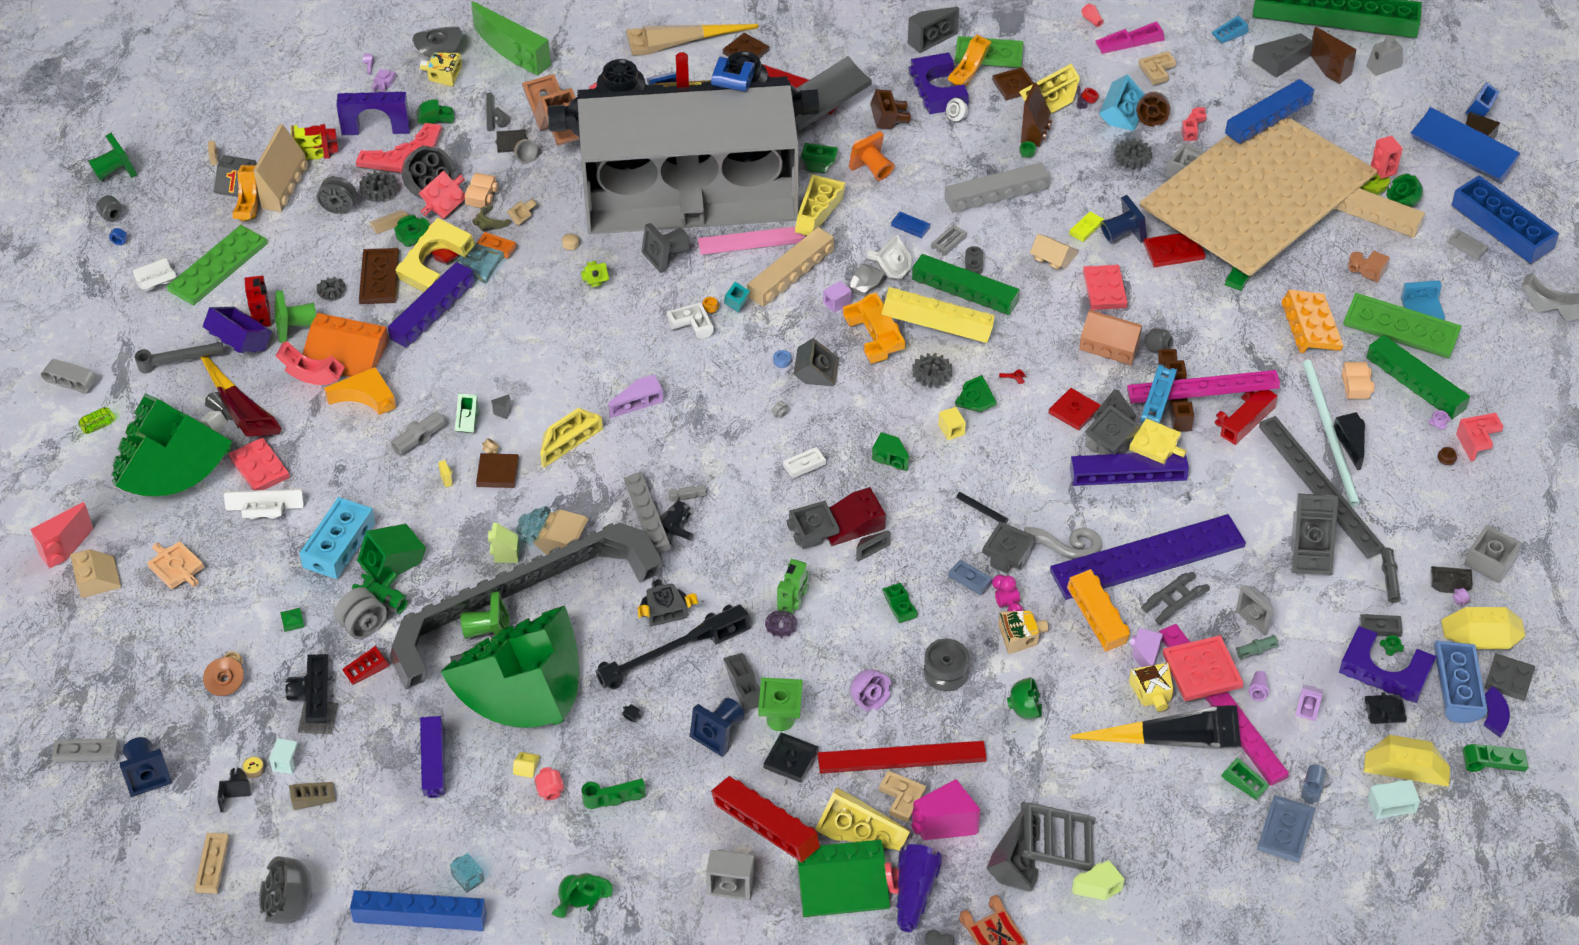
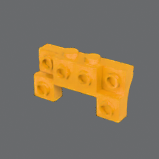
[843,292,905,364]

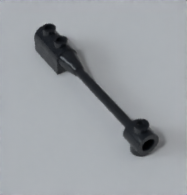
[596,604,751,690]

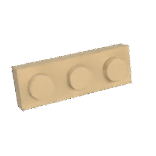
[194,833,229,894]

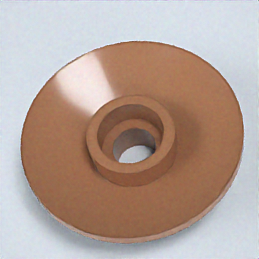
[203,657,244,696]

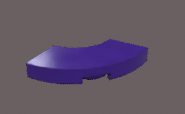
[1483,686,1510,738]

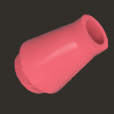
[1081,3,1104,27]

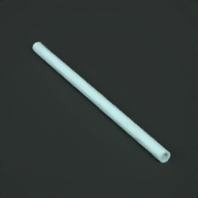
[1303,359,1360,507]

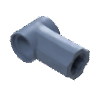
[1301,764,1327,804]

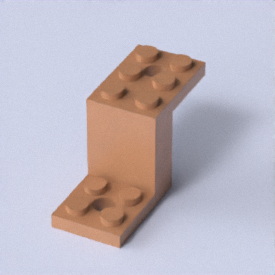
[522,74,580,146]

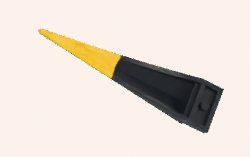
[1070,705,1241,749]

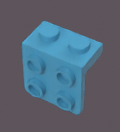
[1401,280,1445,320]

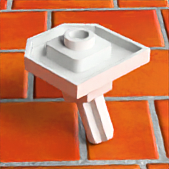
[866,235,912,280]

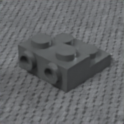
[786,500,839,549]

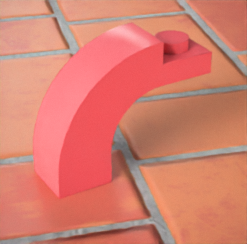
[275,341,345,385]

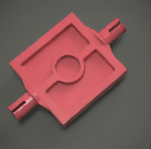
[418,171,465,220]

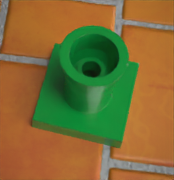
[87,133,137,181]

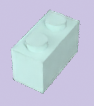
[1368,780,1420,819]

